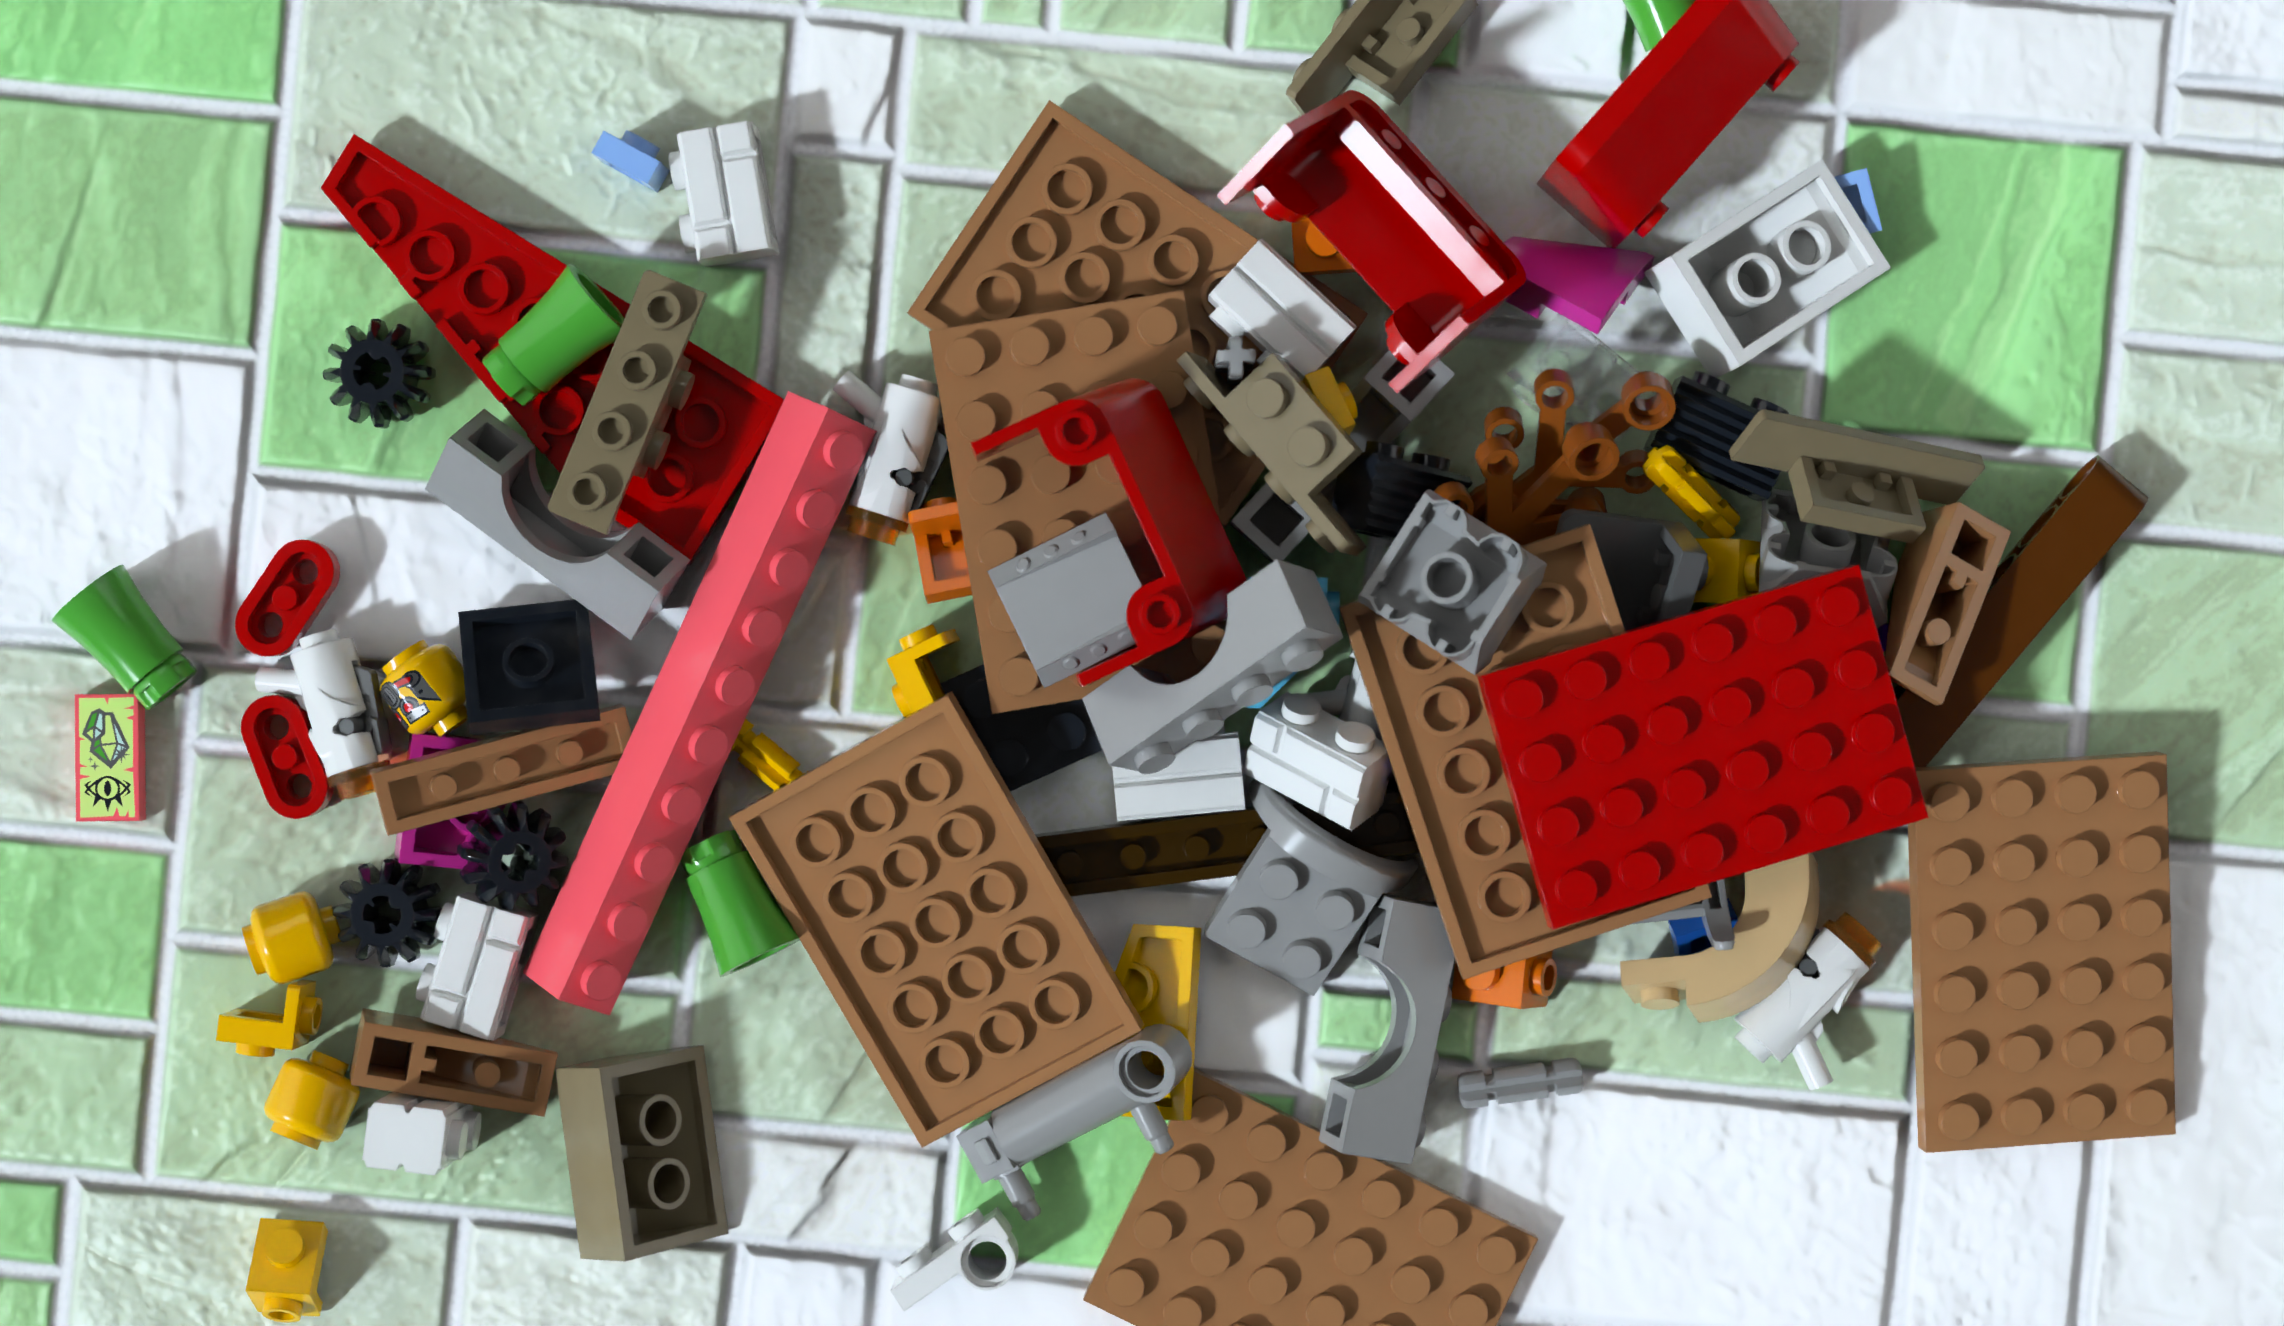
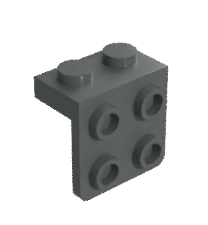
[1555,509,1708,631]

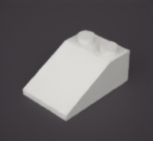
[1644,159,1891,378]

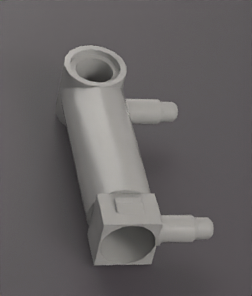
[956,1024,1192,1221]

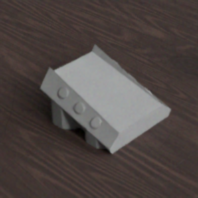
[1759,488,1898,628]
[1358,489,1547,675]
[987,512,1142,688]

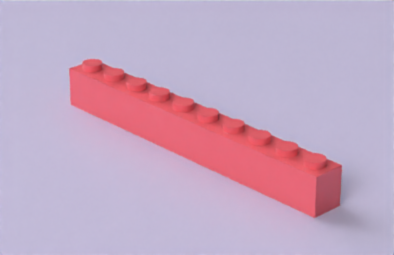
[523,391,877,1015]

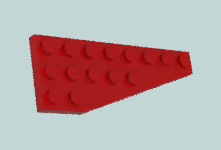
[321,134,784,566]

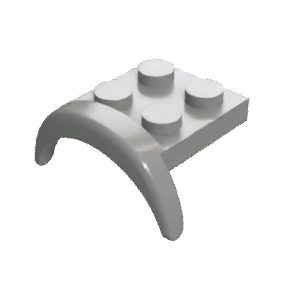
[1203,778,1419,996]

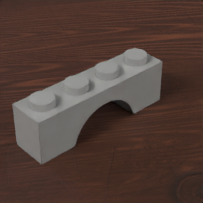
[1230,350,1455,563]
[425,409,690,640]
[1082,559,1344,774]
[1319,893,1455,1165]

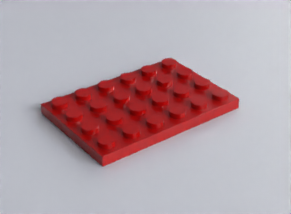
[1477,565,1929,930]

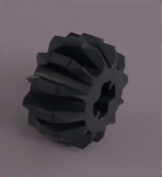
[322,319,436,429]
[457,800,569,911]
[332,858,442,967]

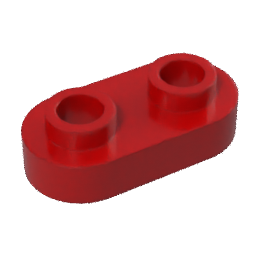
[235,540,340,656]
[241,695,334,819]

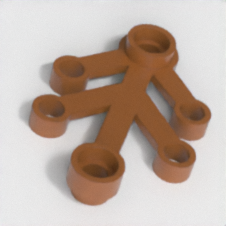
[1470,368,1676,524]
[1434,422,1620,546]

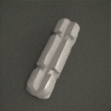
[1214,336,1256,385]
[1457,1058,1583,1109]

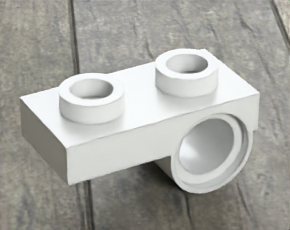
[889,1207,1019,1312]

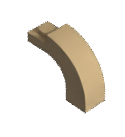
[1620,853,1820,1023]

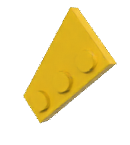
[1086,924,1202,1121]

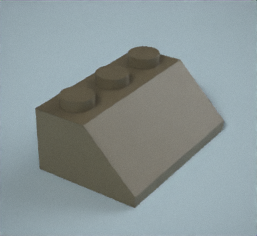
[555,1045,729,1261]

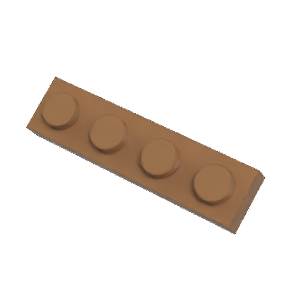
[370,703,632,836]

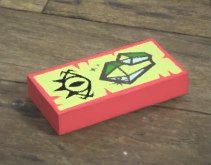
[75,694,146,822]

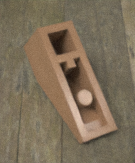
[1885,502,2011,705]
[350,1008,558,1117]

